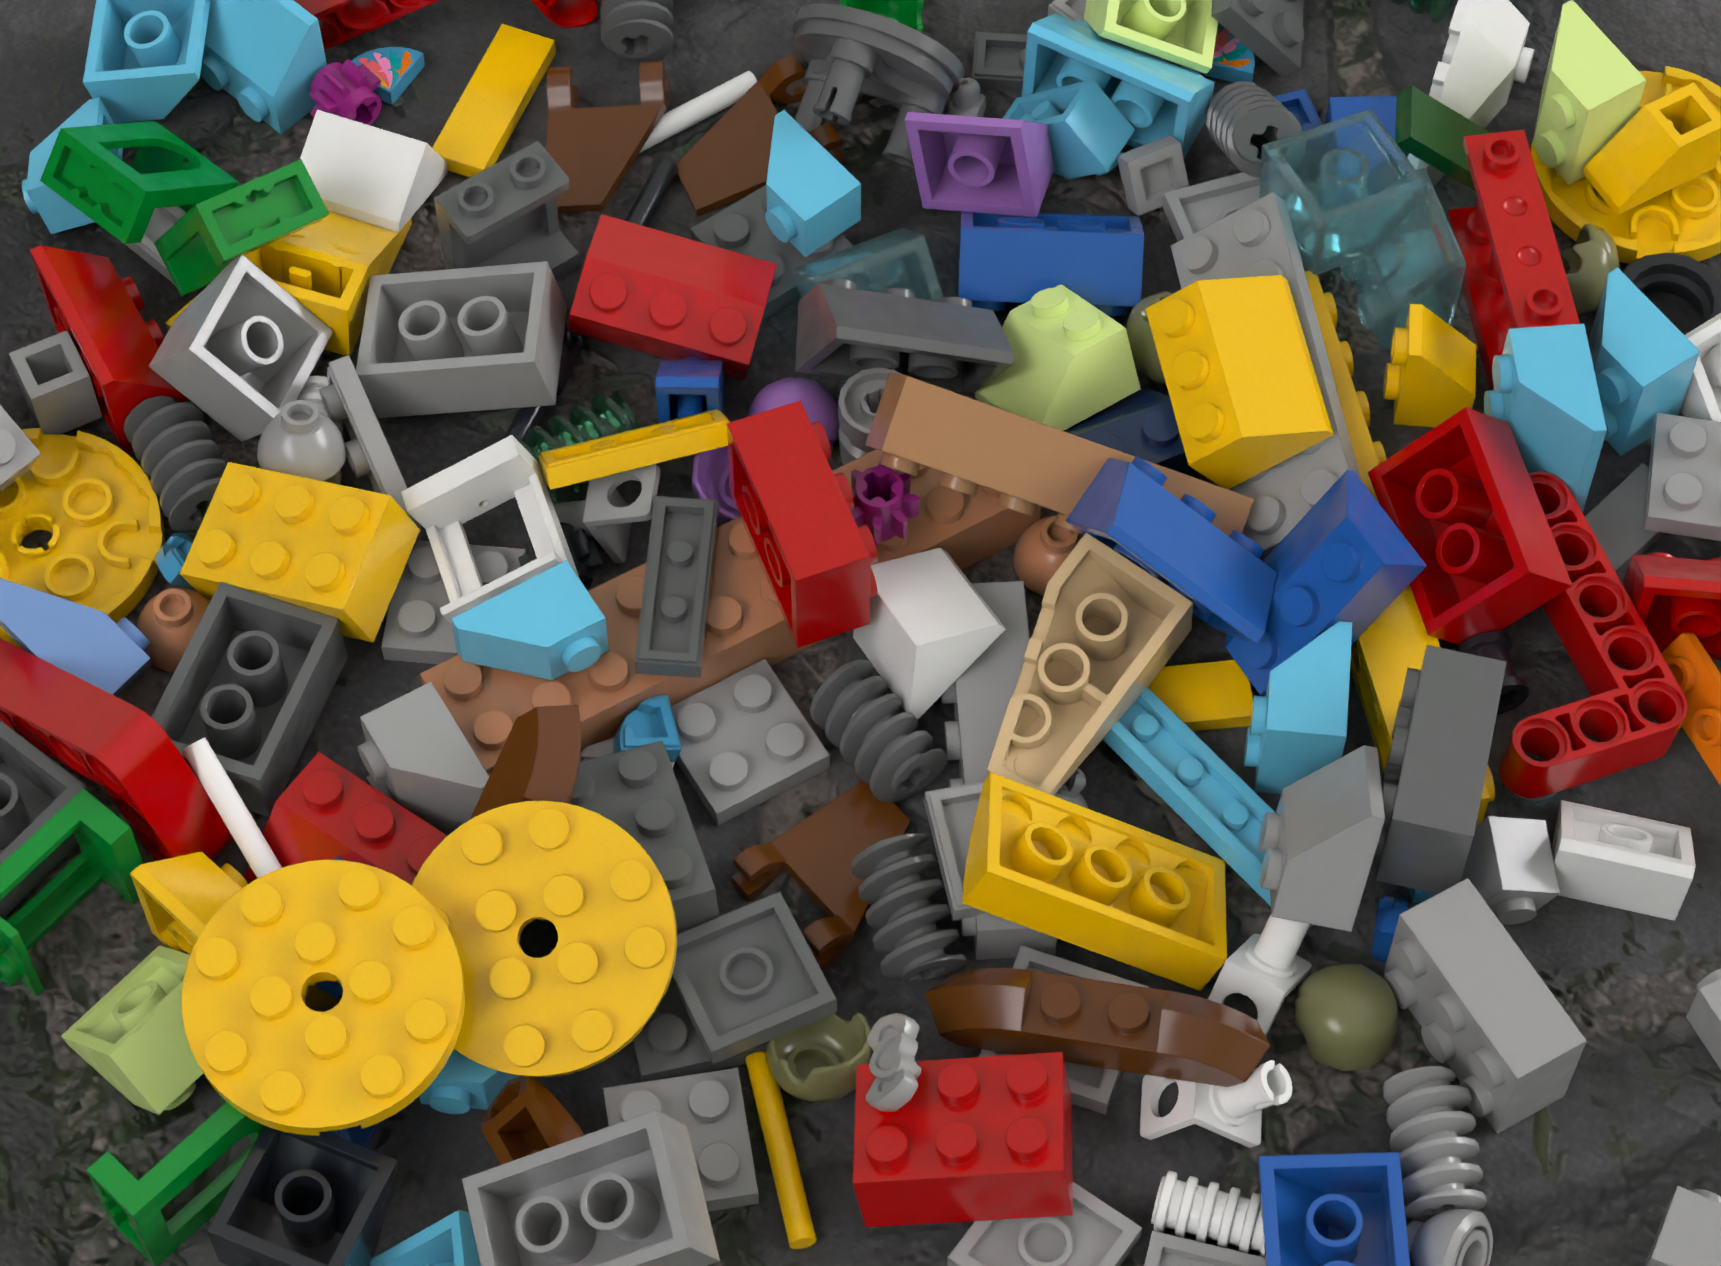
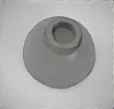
[257,400,346,481]
[1407,1209,1493,1266]

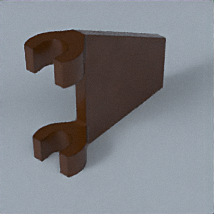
[676,55,845,216]
[546,61,671,213]
[731,781,910,970]

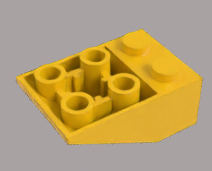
[244,211,412,356]

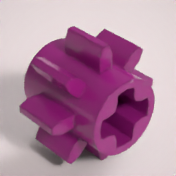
[310,59,382,125]
[850,462,919,546]

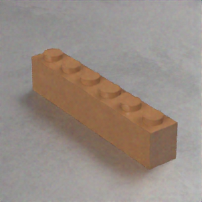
[865,372,1254,536]

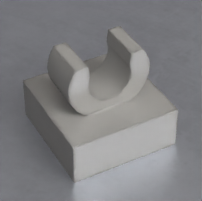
[1117,135,1189,216]

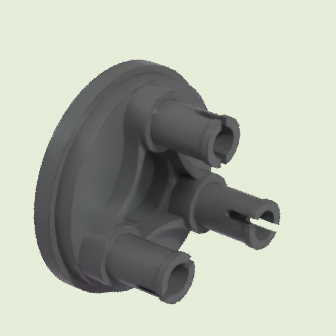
[792,3,965,169]

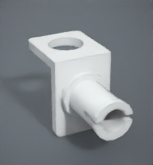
[1208,914,1312,1036]
[1140,1060,1292,1148]

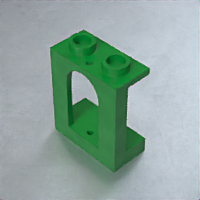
[40,121,239,244]
[154,159,329,297]
[0,788,144,997]
[86,1092,264,1266]

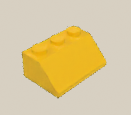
[1145,275,1334,490]
[130,851,341,1012]

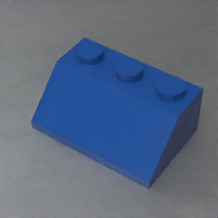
[958,211,1144,316]
[1065,457,1277,644]
[1225,470,1427,695]
[1258,1152,1410,1266]

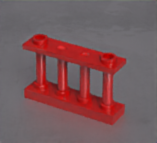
[1445,129,1580,390]

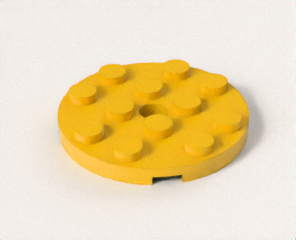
[1530,66,1721,264]
[0,428,165,650]
[412,801,677,1077]
[181,860,465,1136]

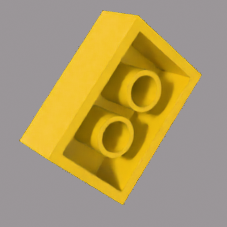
[179,462,420,643]

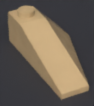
[987,533,1193,796]

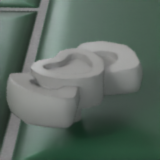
[865,1013,921,1112]

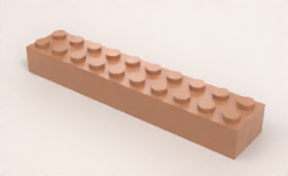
[420,449,1041,777]

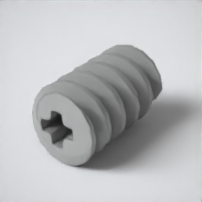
[1383,1066,1487,1222]

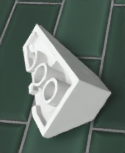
[1393,0,1534,220]

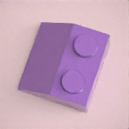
[904,112,1054,217]

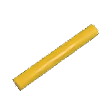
[745,1051,817,1249]

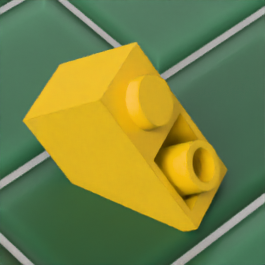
[1582,82,1721,215]
[1383,304,1476,428]

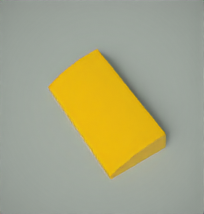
[962,772,1227,991]

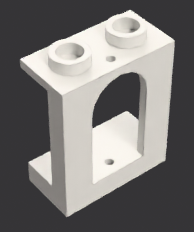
[401,435,580,624]

